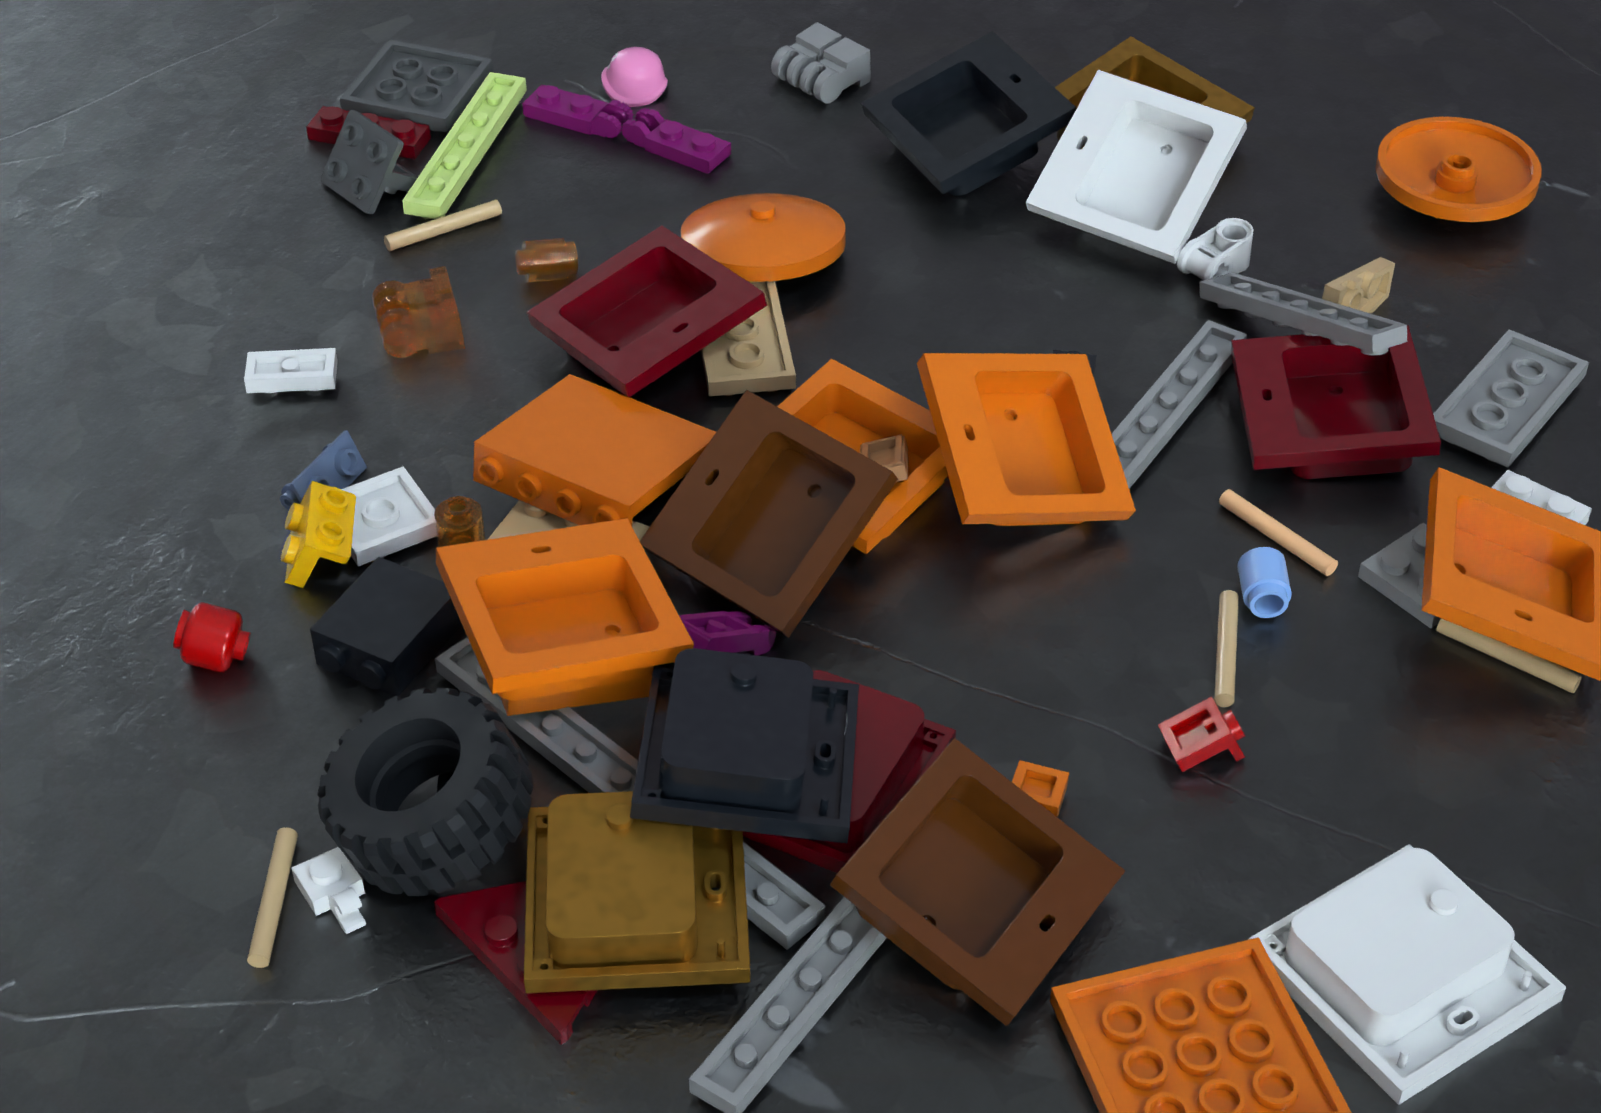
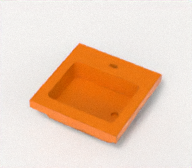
[917,353,1136,526]
[777,358,948,554]
[1421,467,1601,681]
[436,518,694,701]

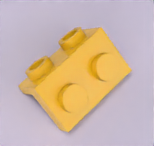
[281,481,356,588]

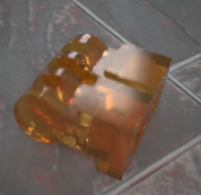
[372,266,465,358]

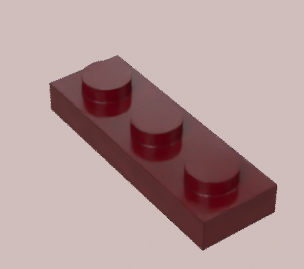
[306,106,431,159]

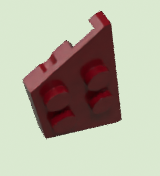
[434,881,597,1045]

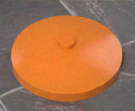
[1375,117,1542,222]
[681,193,846,282]

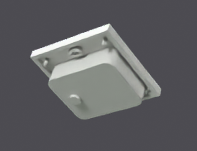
[1025,70,1247,264]
[1248,844,1566,1105]

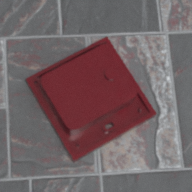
[526,225,767,397]
[1231,325,1441,479]
[743,670,956,873]

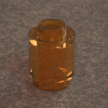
[515,238,578,283]
[434,496,485,547]

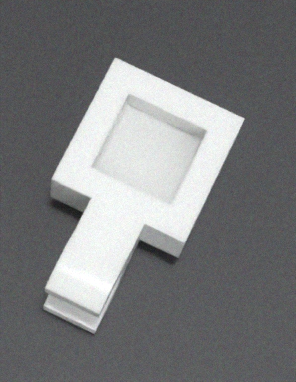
[291,847,366,934]

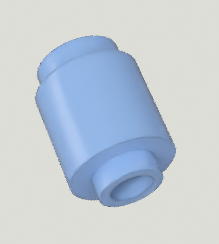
[1237,547,1292,618]

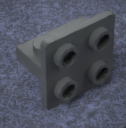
[321,110,418,214]

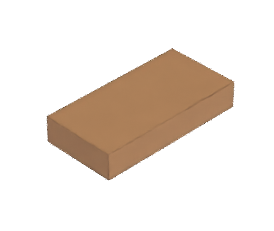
[860,434,908,482]

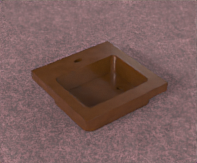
[640,390,898,638]
[830,738,1125,1026]

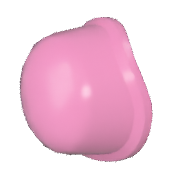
[601,47,668,107]

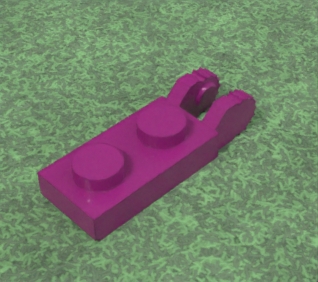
[522,84,634,139]
[621,108,731,174]
[679,611,777,656]

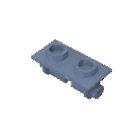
[280,430,367,510]

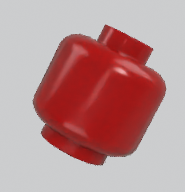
[173,602,251,672]

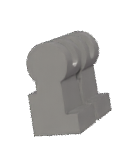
[771,22,871,104]

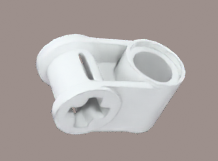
[1177,218,1254,280]

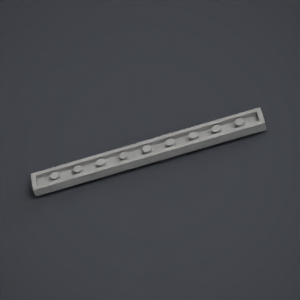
[435,637,825,950]

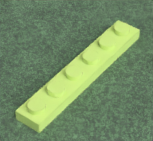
[402,72,527,219]

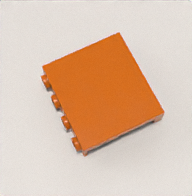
[473,374,716,526]

